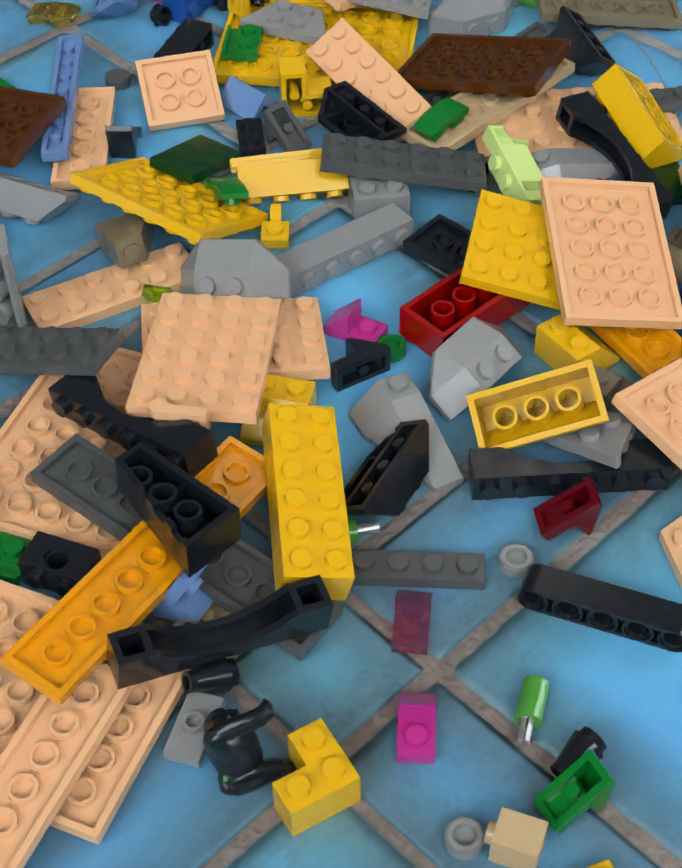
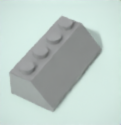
[0,223,28,327]

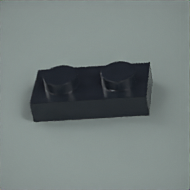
[236,118,266,157]

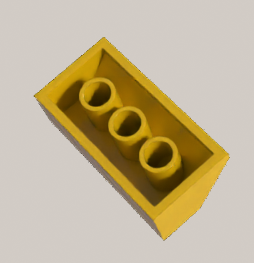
[592,63,682,169]
[236,158,349,206]
[466,359,609,450]

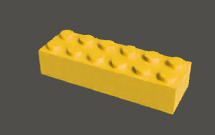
[262,403,355,601]

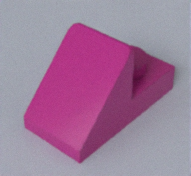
[323,299,388,342]
[396,692,437,764]

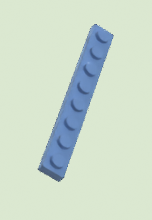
[40,33,85,163]

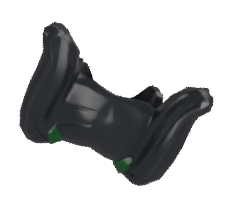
[203,698,294,796]

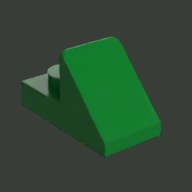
[532,749,616,833]

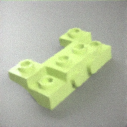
[482,125,543,205]

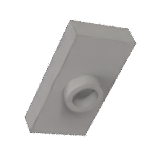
[162,692,225,768]

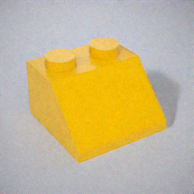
[534,314,620,370]
[240,374,317,447]

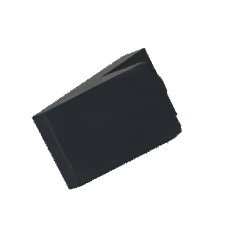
[105,125,142,158]
[331,338,391,392]

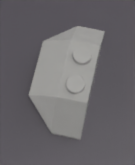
[428,0,514,36]
[0,172,80,225]
[180,239,291,299]
[428,317,523,422]

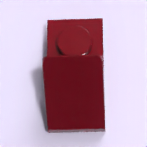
[533,477,602,541]

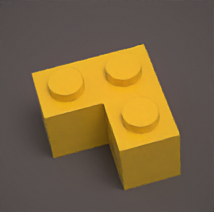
[278,56,331,117]
[272,718,361,837]

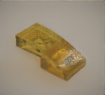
[26,2,81,28]

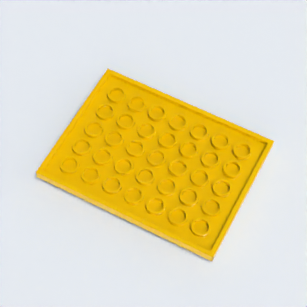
[213,0,420,88]

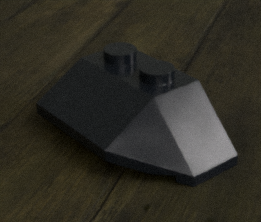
[555,6,616,77]
[318,81,407,141]
[344,419,429,517]

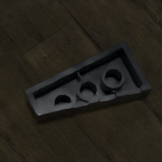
[115,442,241,578]

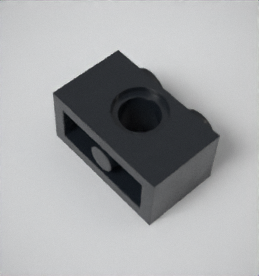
[18,531,102,597]

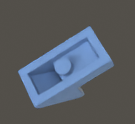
[150,564,213,623]

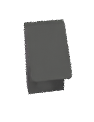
[263,100,313,152]

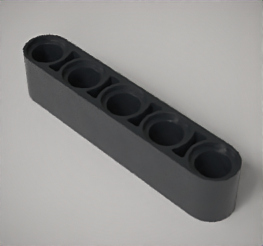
[517,564,682,652]

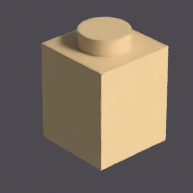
[484,807,549,868]

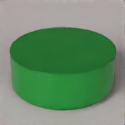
[376,334,406,363]

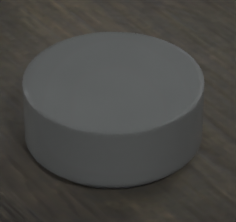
[105,69,131,91]

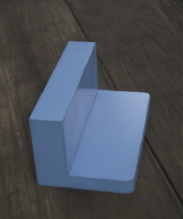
[220,75,279,118]

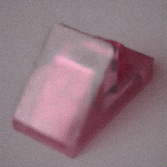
[391,590,433,655]

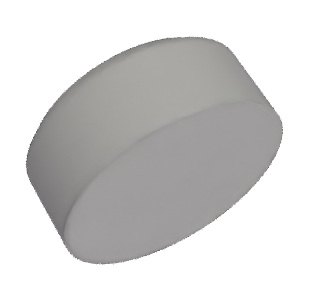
[498,544,534,578]
[444,817,485,860]

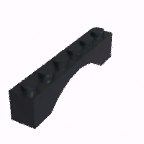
[555,91,674,220]
[48,375,218,477]
[467,439,673,500]
[107,575,334,689]

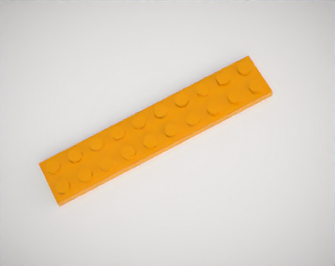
[1,436,267,706]

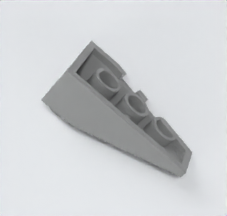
[531,148,619,180]
[349,371,464,493]

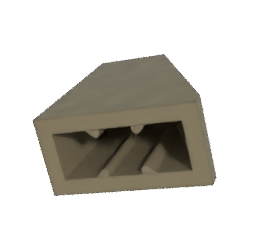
[94,214,154,269]

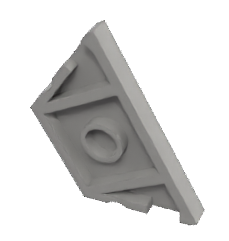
[239,0,325,45]
[542,411,636,469]

